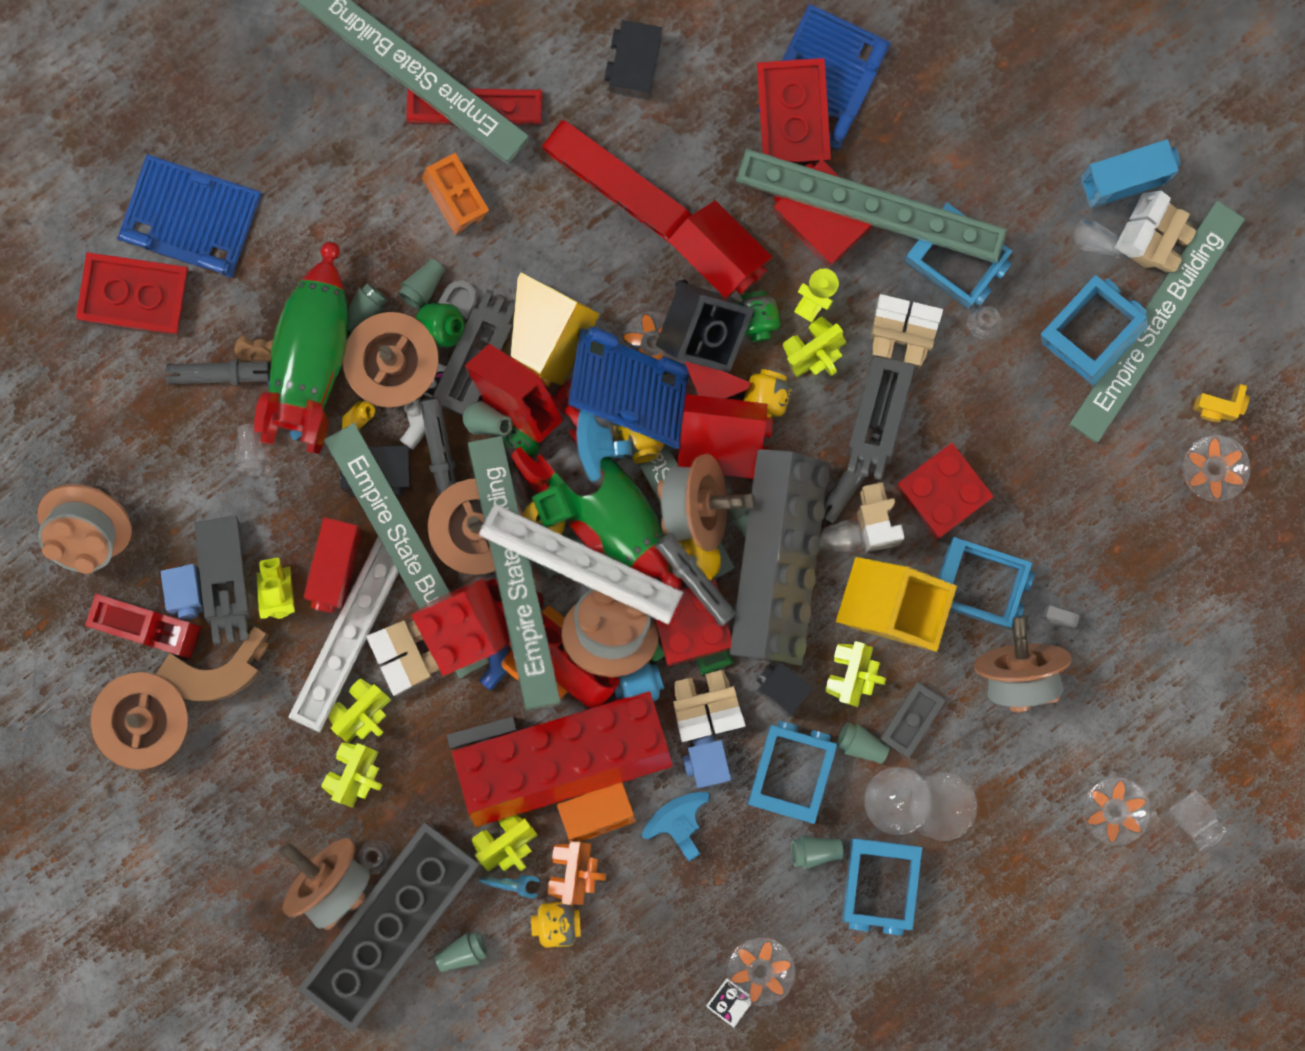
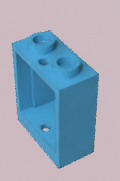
[1080,139,1181,209]
[904,202,1012,310]
[1040,275,1148,386]
[938,537,1035,629]
[747,720,837,824]
[841,838,922,936]

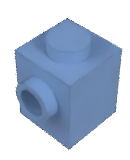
[160,564,204,620]
[683,735,731,788]

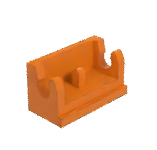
[422,153,489,236]
[557,783,636,842]

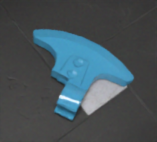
[577,410,632,482]
[642,792,709,861]
[478,875,540,899]

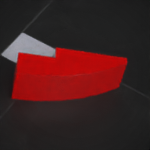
[85,593,201,659]

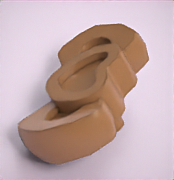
[234,336,273,362]

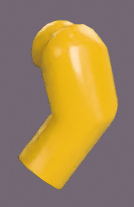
[342,400,375,432]

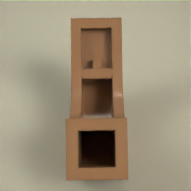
[155,626,270,702]

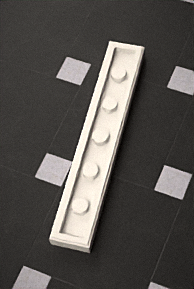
[479,504,683,624]
[288,536,399,733]

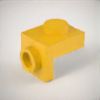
[1193,384,1250,422]

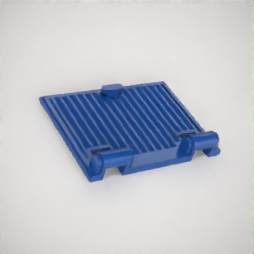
[757,4,891,150]
[117,154,262,278]
[569,327,689,449]

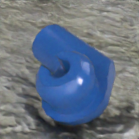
[478,645,509,691]

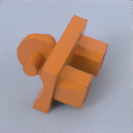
[548,841,606,905]

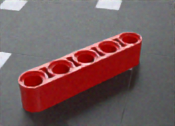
[541,120,692,243]
[485,579,620,708]

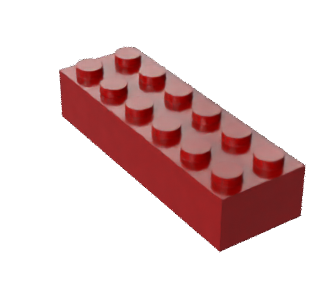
[451,691,673,828]

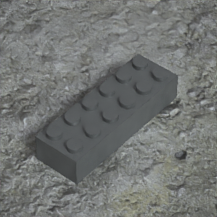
[730,449,829,666]
[297,822,481,1032]

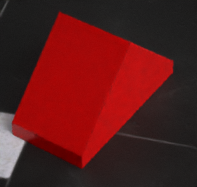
[685,361,752,399]

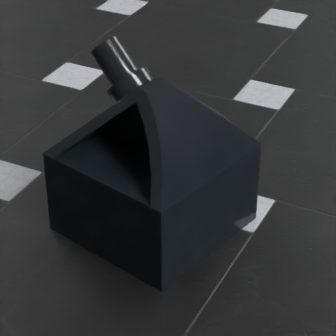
[655,280,754,373]

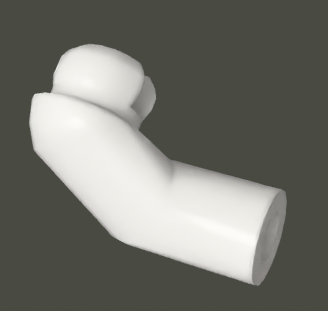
[400,399,426,450]

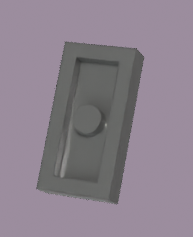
[879,682,946,758]
[446,717,518,749]

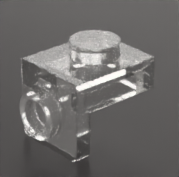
[1169,790,1226,851]

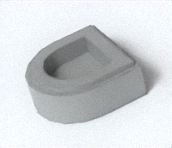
[438,281,477,321]
[1042,605,1080,629]

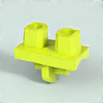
[794,269,839,322]
[783,317,847,378]
[257,558,295,619]
[826,641,886,707]
[328,679,391,743]
[321,742,383,808]
[472,815,538,872]

